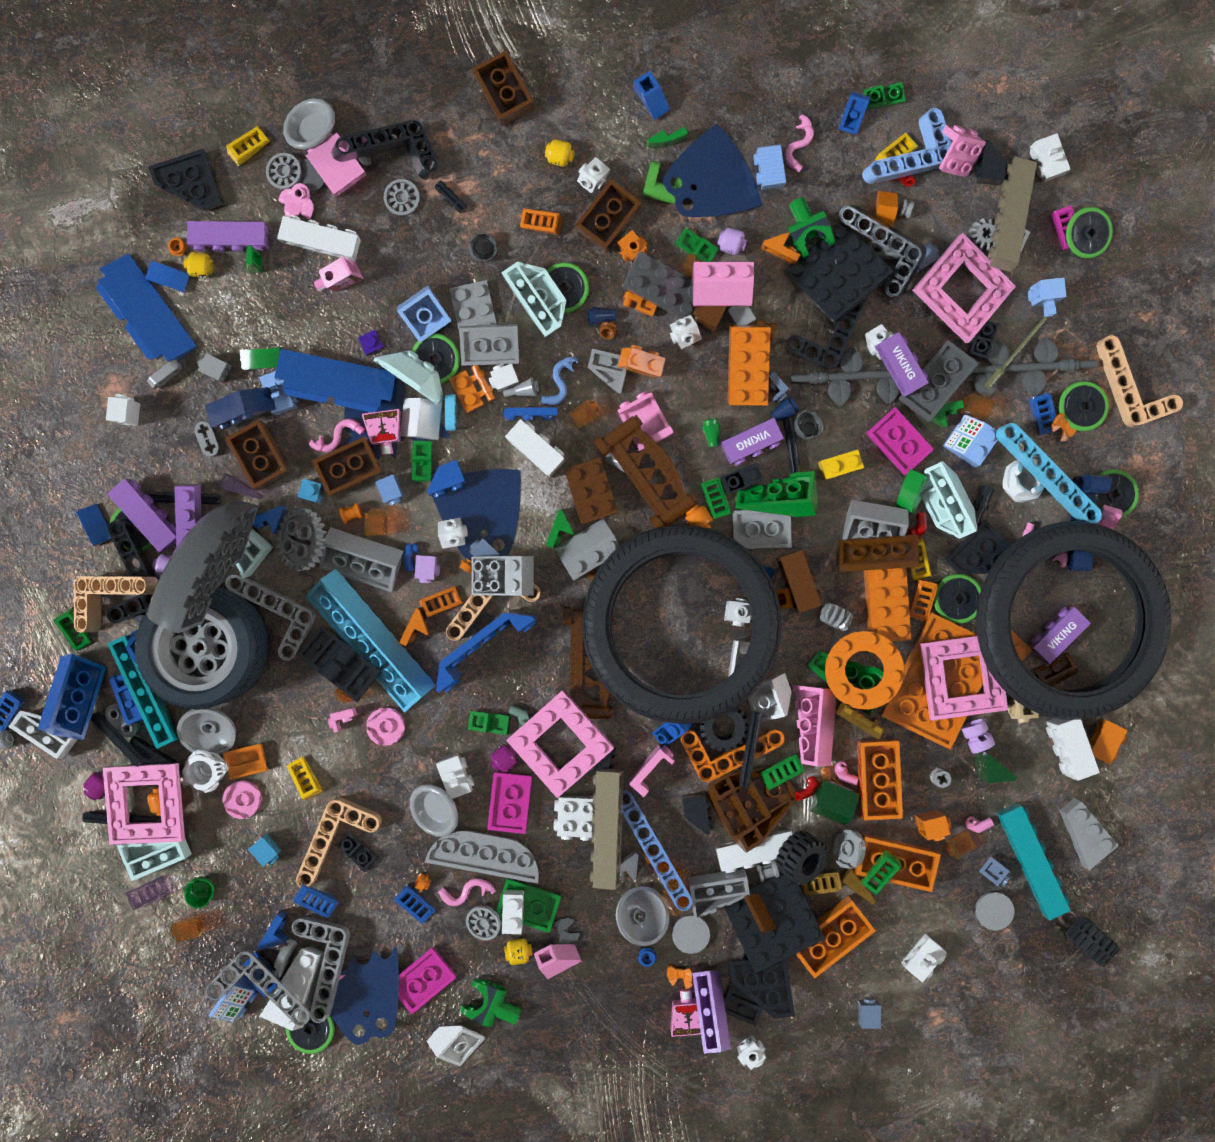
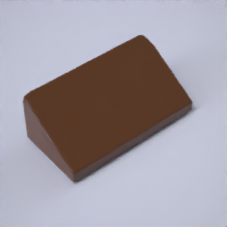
[1034,653,1078,687]
[744,894,776,935]

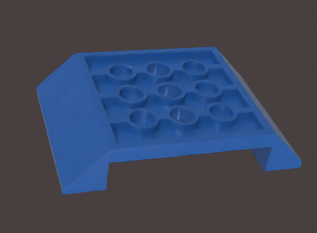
[436,611,538,693]

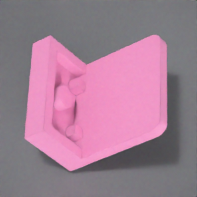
[939,125,986,177]

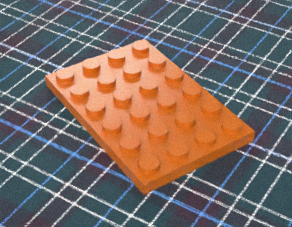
[880,613,983,750]

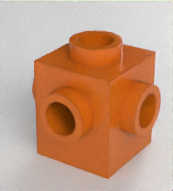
[617,230,647,263]

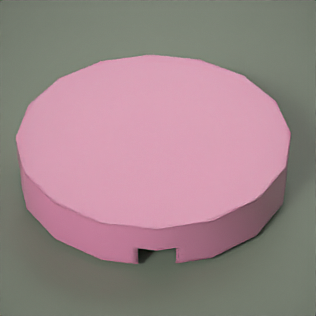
[366,707,405,745]
[222,780,262,819]

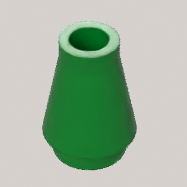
[702,418,720,447]

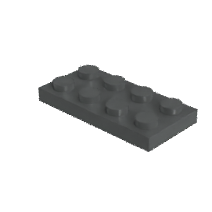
[622,251,696,319]
[899,340,979,423]

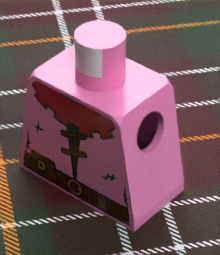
[314,256,363,292]
[362,409,402,455]
[670,989,701,1037]

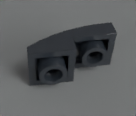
[969,321,1000,359]
[336,831,379,872]

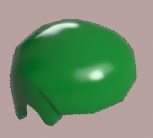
[184,876,215,909]

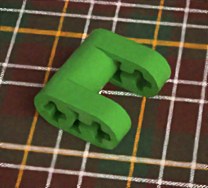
[643,160,682,204]

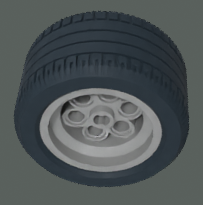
[135,587,269,710]

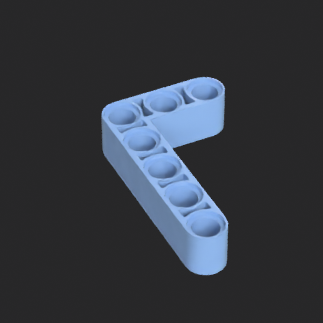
[862,108,952,184]

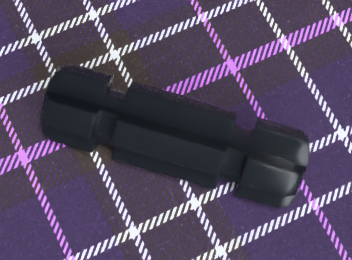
[435,180,467,213]

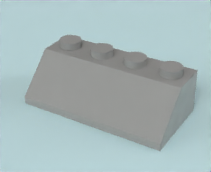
[319,527,404,592]

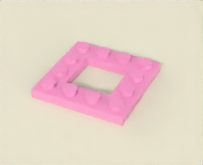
[912,233,1016,343]
[919,636,1008,721]
[506,689,615,798]
[103,763,185,845]

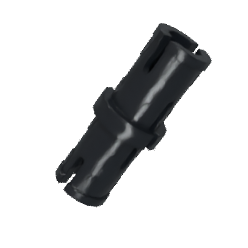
[973,485,995,525]

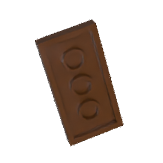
[839,535,919,572]

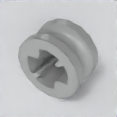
[899,199,914,219]

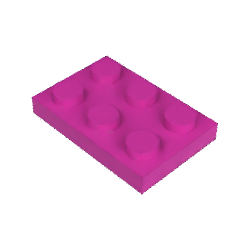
[866,407,934,476]
[487,771,532,834]
[398,946,457,1014]

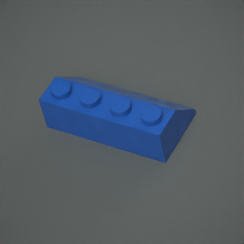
[38,654,106,740]

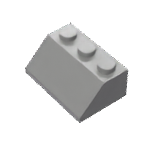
[842,500,909,540]
[554,519,620,581]

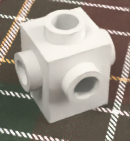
[577,157,610,193]
[670,315,702,349]
[865,324,894,360]
[438,518,468,549]
[724,598,752,627]
[737,1036,766,1069]

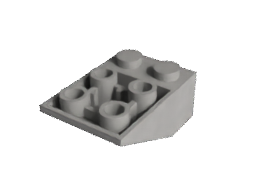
[472,556,534,596]

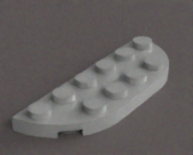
[425,830,539,884]

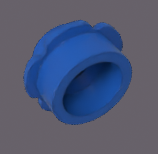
[638,948,657,967]

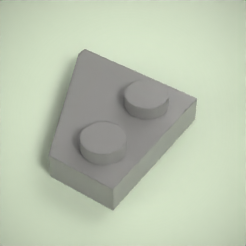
[588,349,627,394]

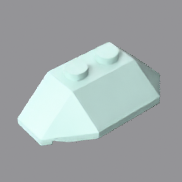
[501,262,566,337]
[373,350,444,404]
[920,461,977,539]

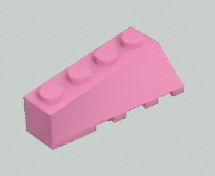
[792,685,836,766]

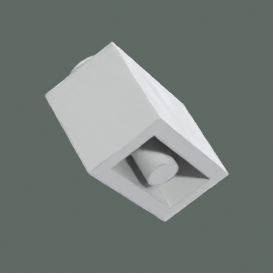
[106,394,140,426]
[502,890,524,934]

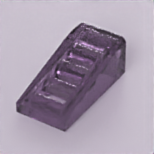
[220,473,263,499]
[126,876,170,910]

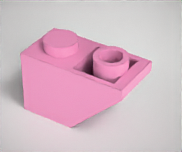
[534,944,582,979]

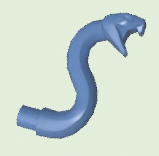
[541,357,578,405]

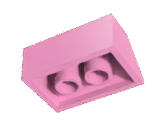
[693,262,754,306]

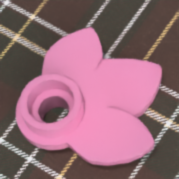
[279,183,314,219]

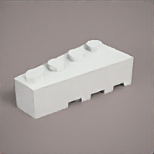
[259,946,325,1031]

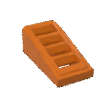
[520,208,563,235]
[909,580,938,621]
[419,586,462,618]

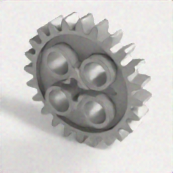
[276,508,327,571]

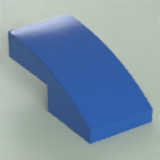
[145,261,189,293]

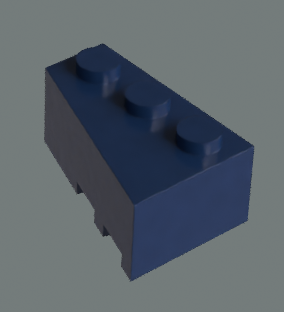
[205,387,276,430]

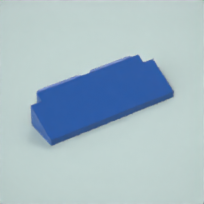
[96,253,198,362]
[274,349,396,413]

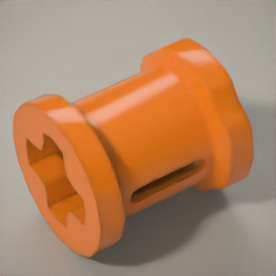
[339,503,363,524]

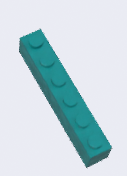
[107,635,179,749]
[996,803,1070,921]

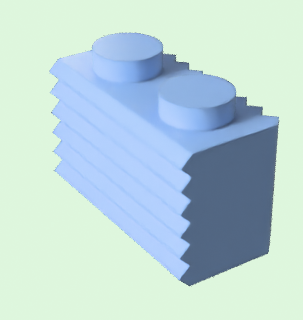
[753,145,786,190]

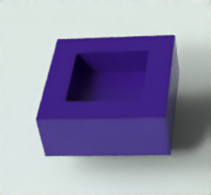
[358,330,384,356]

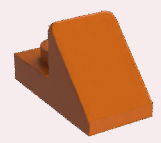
[761,232,800,264]
[399,608,430,646]

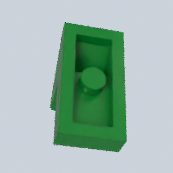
[932,400,964,428]
[546,510,574,548]

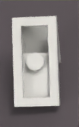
[620,849,638,882]

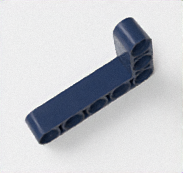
[1067,474,1111,572]

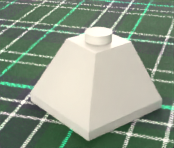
[748,673,792,722]
[427,1026,485,1066]

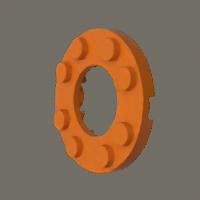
[825,631,905,709]

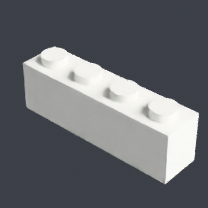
[277,215,361,261]
[715,828,792,873]

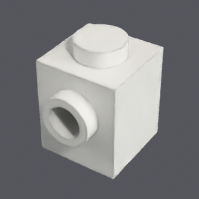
[489,364,520,392]

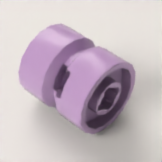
[961,718,995,753]

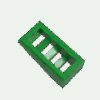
[246,245,262,274]
[701,478,731,519]
[53,607,92,651]
[760,754,805,790]
[861,850,902,895]

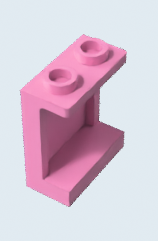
[305,133,366,197]
[618,391,674,452]
[629,745,675,797]

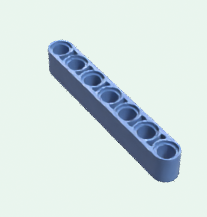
[622,790,692,911]

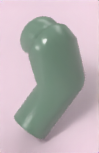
[508,704,531,728]

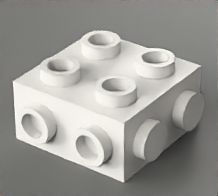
[554,795,595,841]

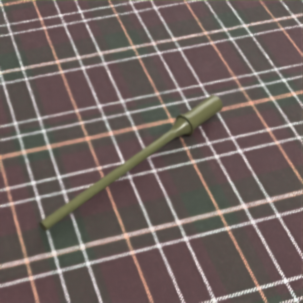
[984,317,1047,389]

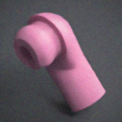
[835,761,859,786]
[965,816,994,833]

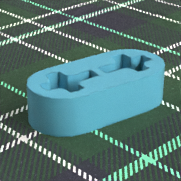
[445,394,457,431]

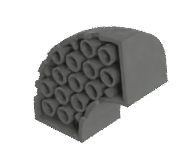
[146,501,259,633]

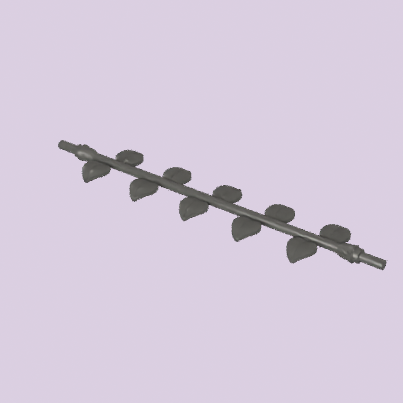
[790,338,1098,406]

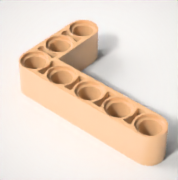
[1097,335,1183,427]
[74,576,158,632]
[446,584,541,641]
[296,797,382,887]

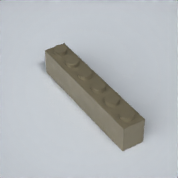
[988,157,1037,272]
[590,769,624,890]

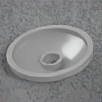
[177,708,236,755]
[616,886,669,946]

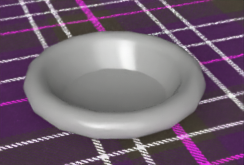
[283,98,335,150]
[410,784,458,837]

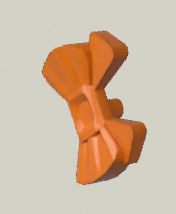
[1051,413,1076,442]
[667,965,693,990]

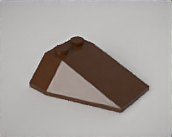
[708,765,797,853]

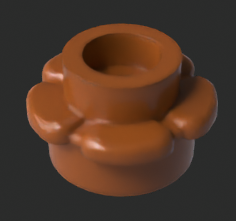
[599,322,618,340]

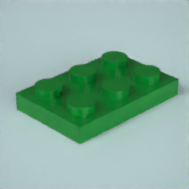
[496,878,561,933]

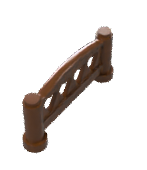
[593,415,698,528]
[562,606,613,721]

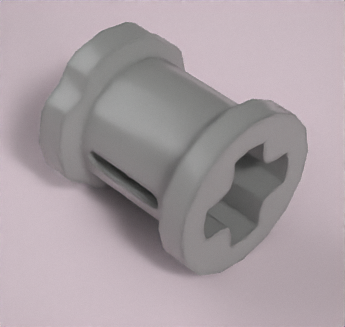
[930,768,951,788]
[756,860,779,882]

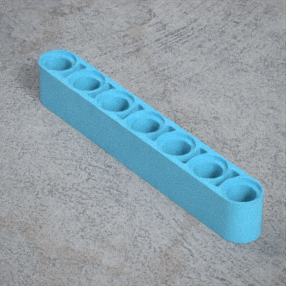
[996,423,1102,523]

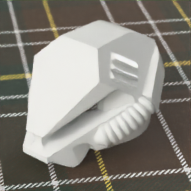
[1003,459,1047,503]
[182,749,228,793]

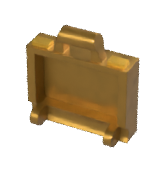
[835,702,885,740]

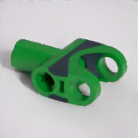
[787,198,835,258]
[460,978,522,1027]

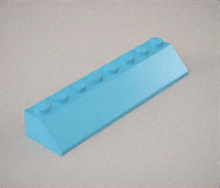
[305,569,436,713]

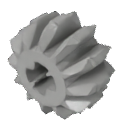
[968,218,997,252]
[819,603,853,631]

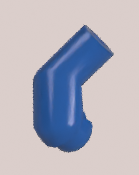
[403,543,419,572]

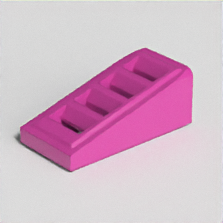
[1050,205,1074,250]

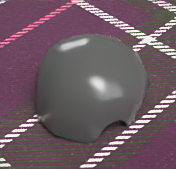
[468,232,498,262]
[794,410,824,440]

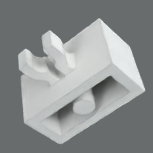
[1030,134,1071,183]
[436,753,474,799]
[901,933,947,982]

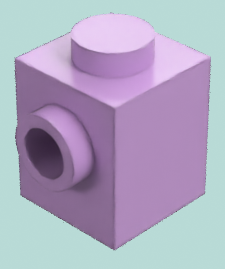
[415,555,440,583]

